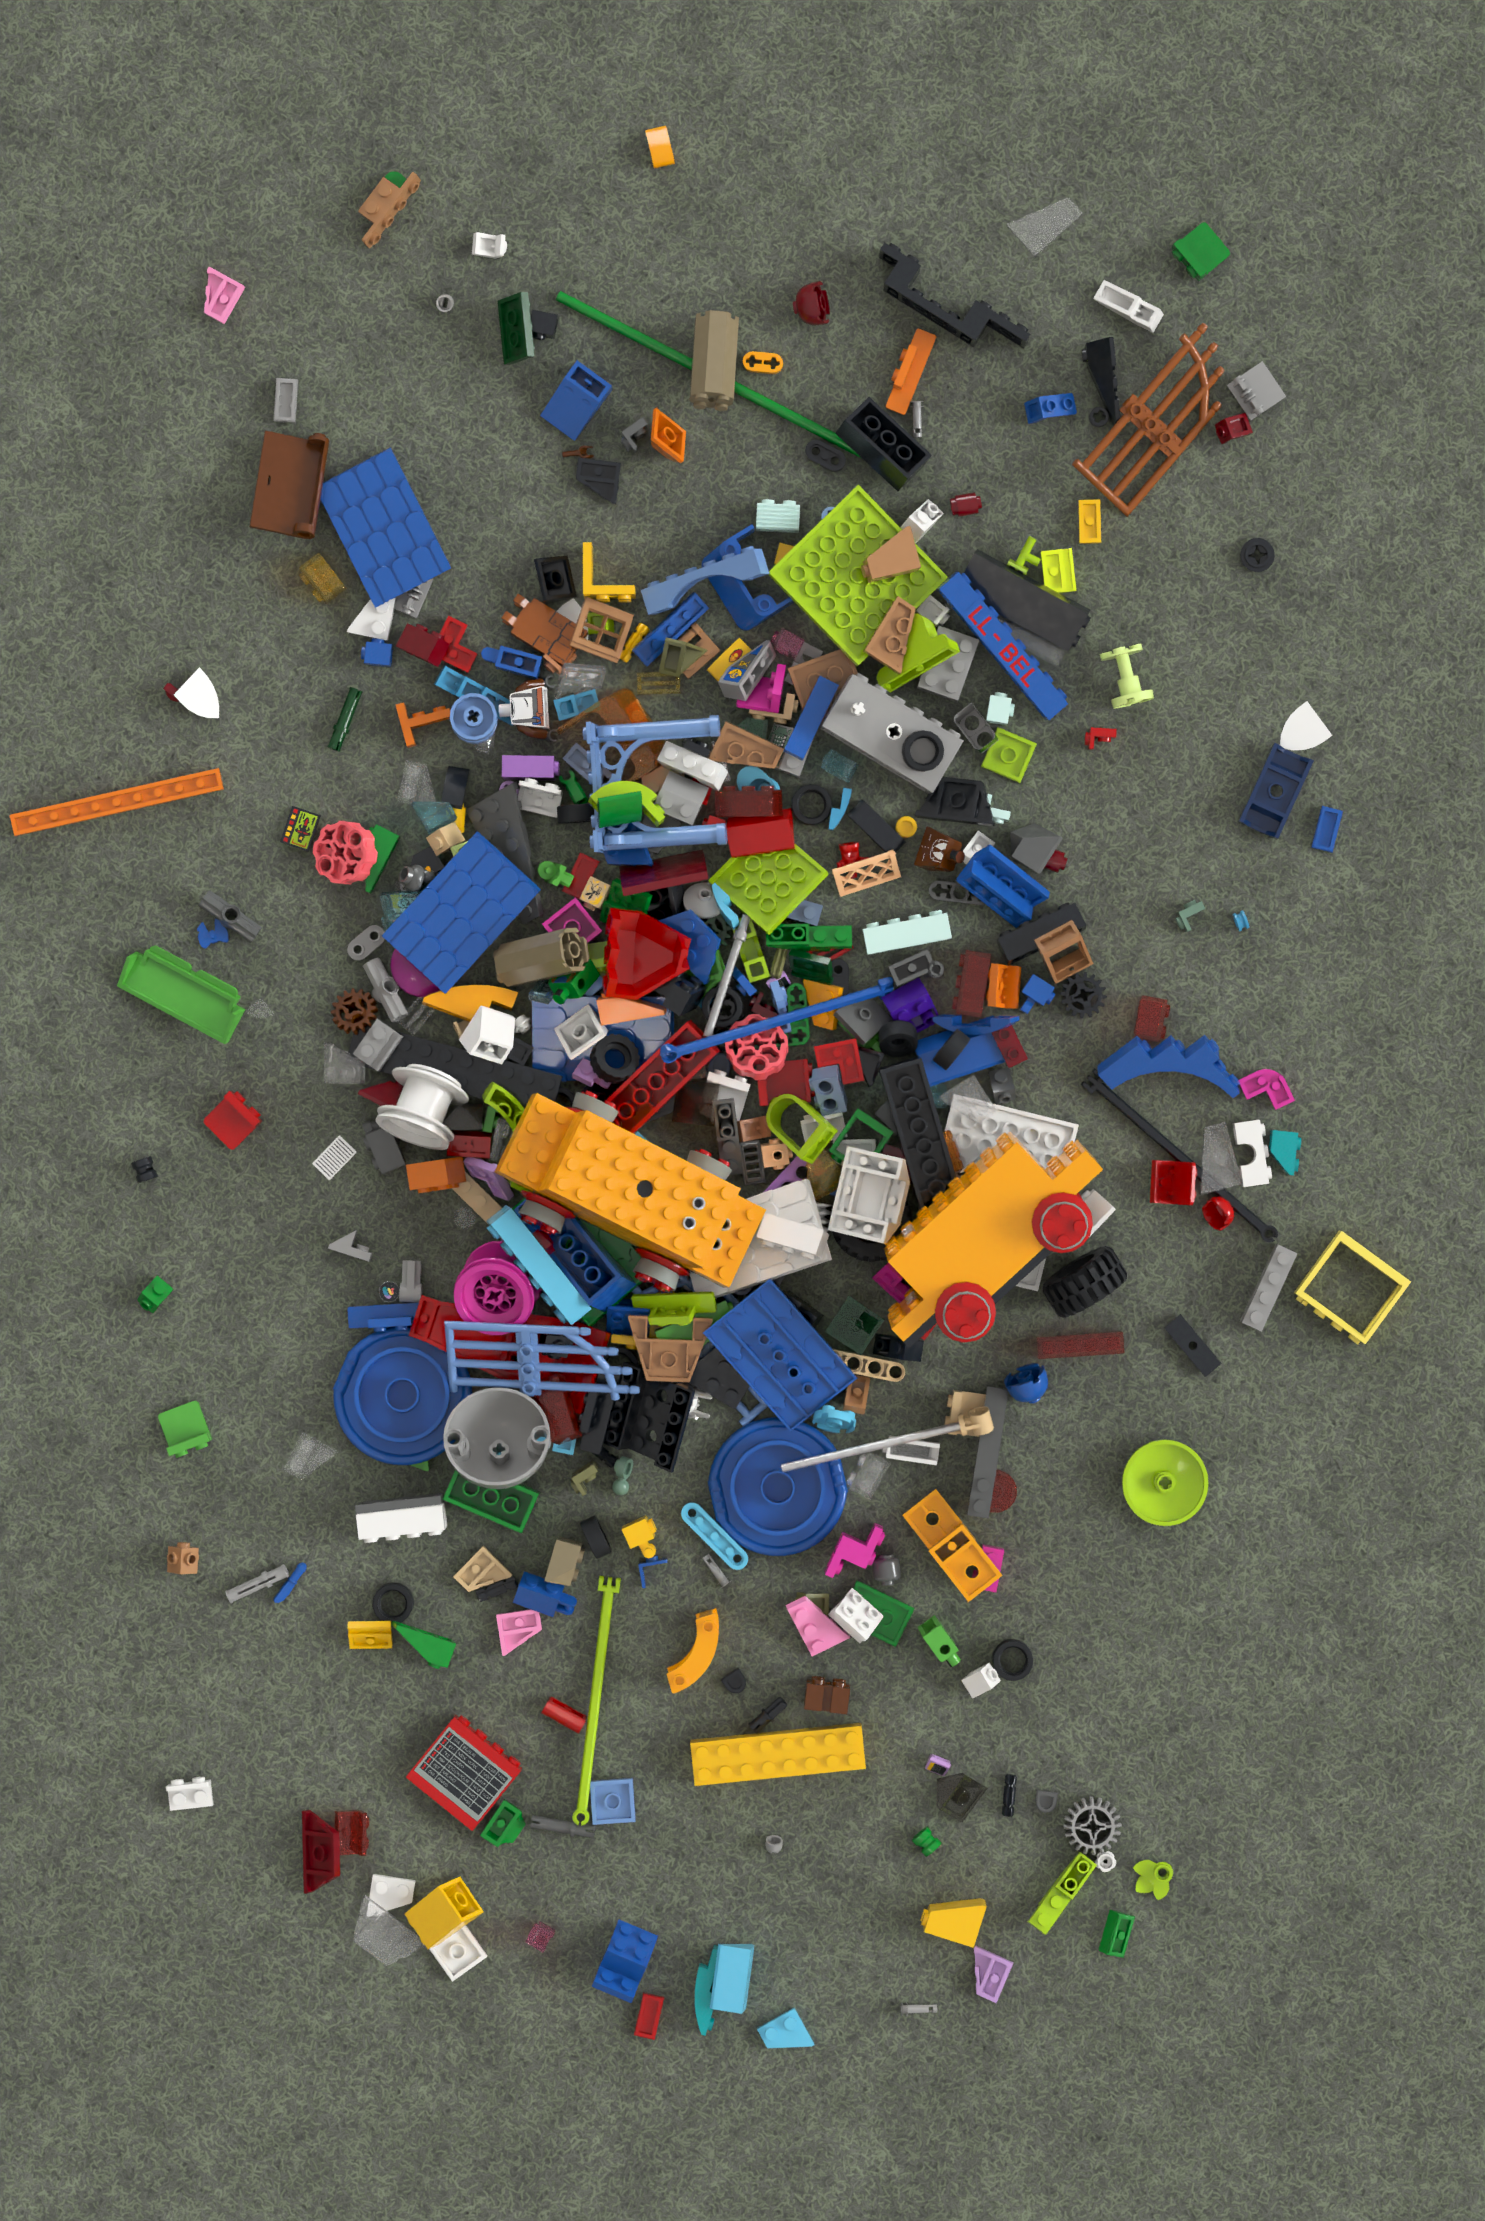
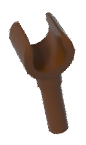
[562,445,594,458]

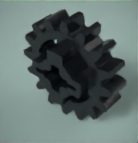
[1060,972,1107,1019]

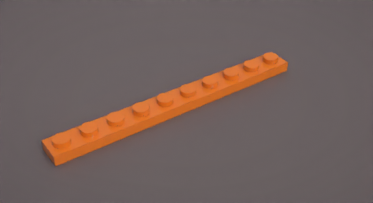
[10,768,224,836]

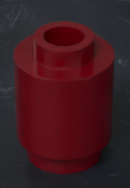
[950,492,982,517]
[1044,850,1068,873]

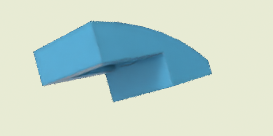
[553,689,601,721]
[828,788,852,831]

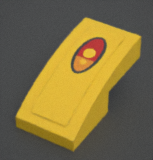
[707,638,752,681]

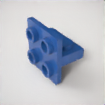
[606,1299,650,1336]

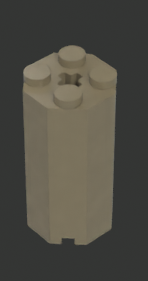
[689,310,739,411]
[493,928,589,987]

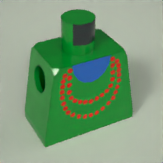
[548,959,600,1004]

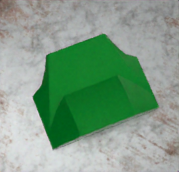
[480,1799,526,1847]

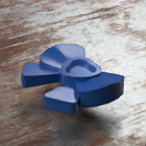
[197,919,229,949]

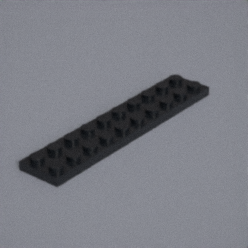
[346,1026,563,1109]

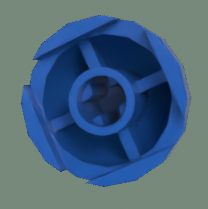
[1004,1363,1048,1403]

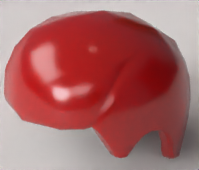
[1202,1197,1234,1231]

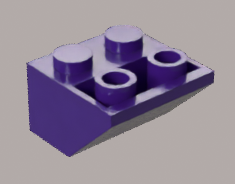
[881,977,939,1033]

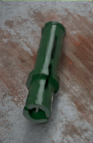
[327,687,363,752]

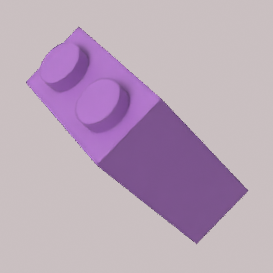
[502,755,560,781]

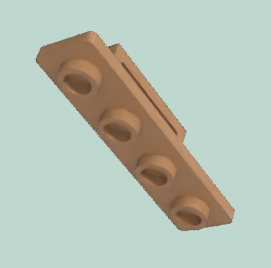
[358,172,421,249]

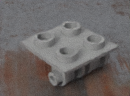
[1227,361,1286,421]
[394,578,433,618]

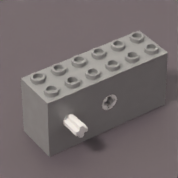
[819,673,963,794]

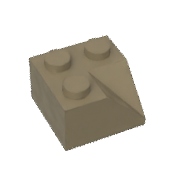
[544,1536,585,1586]

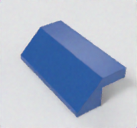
[956,845,1050,928]
[915,1015,1005,1087]

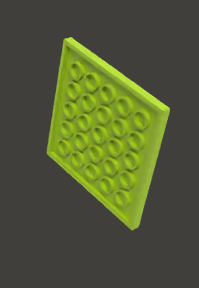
[768,485,948,666]

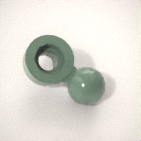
[612,1456,633,1496]

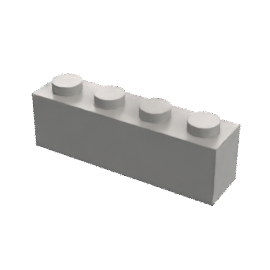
[1240,1244,1298,1332]

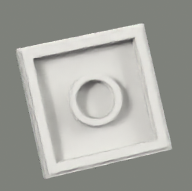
[429,1925,488,1982]

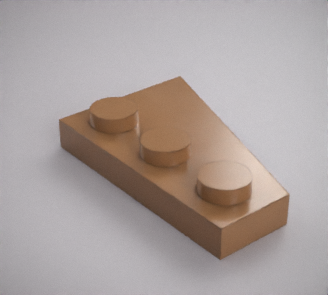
[863,596,916,674]
[708,721,784,769]

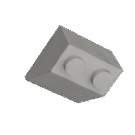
[654,771,709,826]

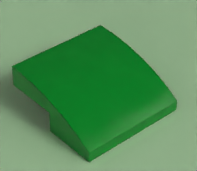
[597,791,642,828]
[599,878,652,923]

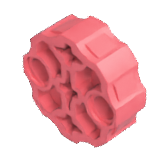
[313,821,378,885]
[725,1014,789,1080]

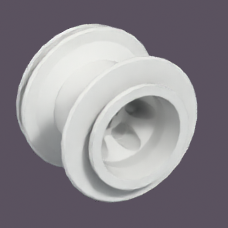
[376,1064,469,1150]

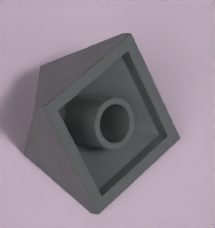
[1010,823,1063,874]

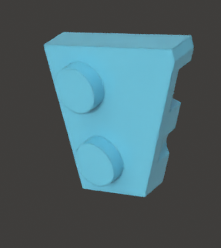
[757,2007,814,2048]

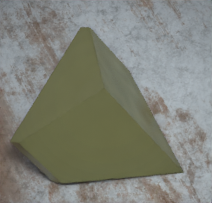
[659,637,708,678]

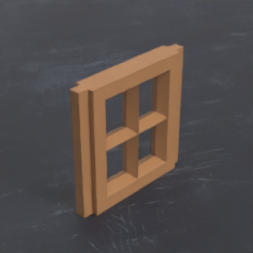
[569,597,634,664]

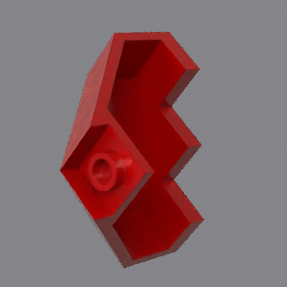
[602,908,691,1000]

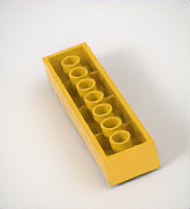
[690,1723,866,1786]

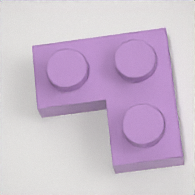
[463,1157,514,1201]

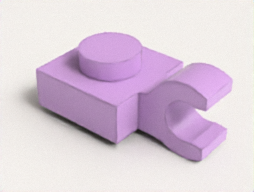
[572,1058,611,1089]

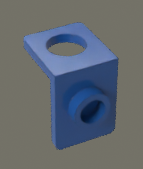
[638,1555,668,1588]

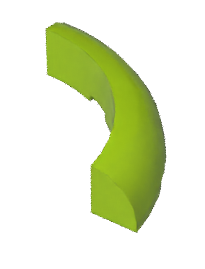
[482,1082,529,1191]

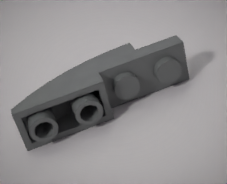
[712,1098,743,1175]

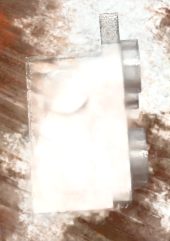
[846,1451,891,1500]

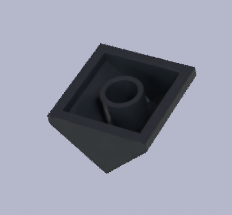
[534,555,577,605]

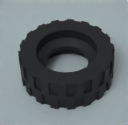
[589,1034,640,1084]

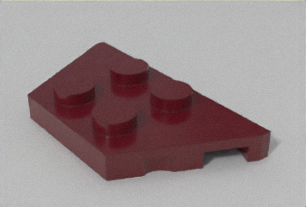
[302,1810,340,1894]

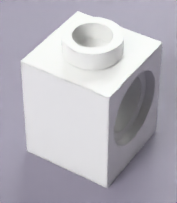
[961,1662,1001,1698]

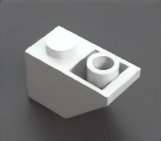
[900,499,944,544]

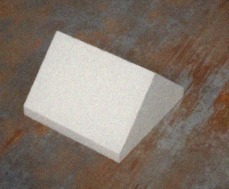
[554,1004,608,1060]

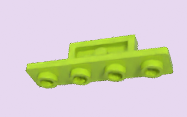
[631,1292,717,1326]

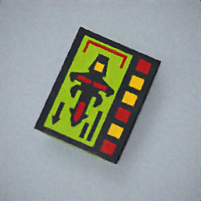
[280,806,321,852]

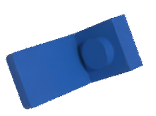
[1024,393,1077,424]

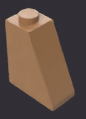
[861,526,921,583]

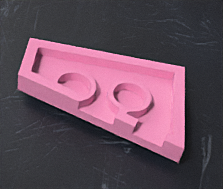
[786,1596,850,1656]

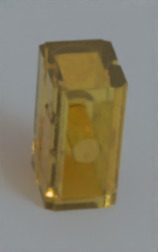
[299,553,347,604]

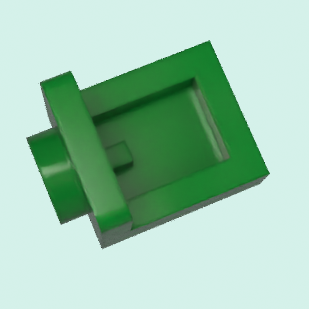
[137,1275,173,1313]

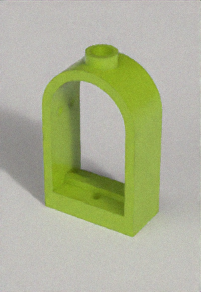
[766,1094,838,1164]

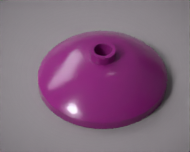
[390,949,441,998]

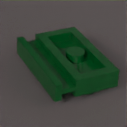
[788,949,834,985]

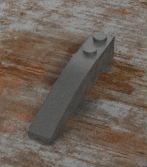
[966,1386,1008,1519]

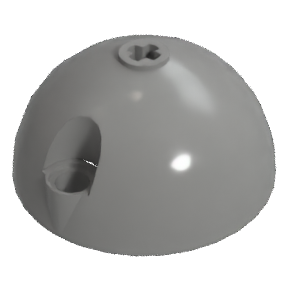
[443,1387,551,1489]

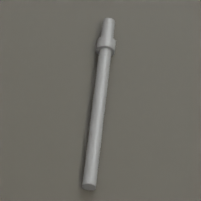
[703,914,750,1037]

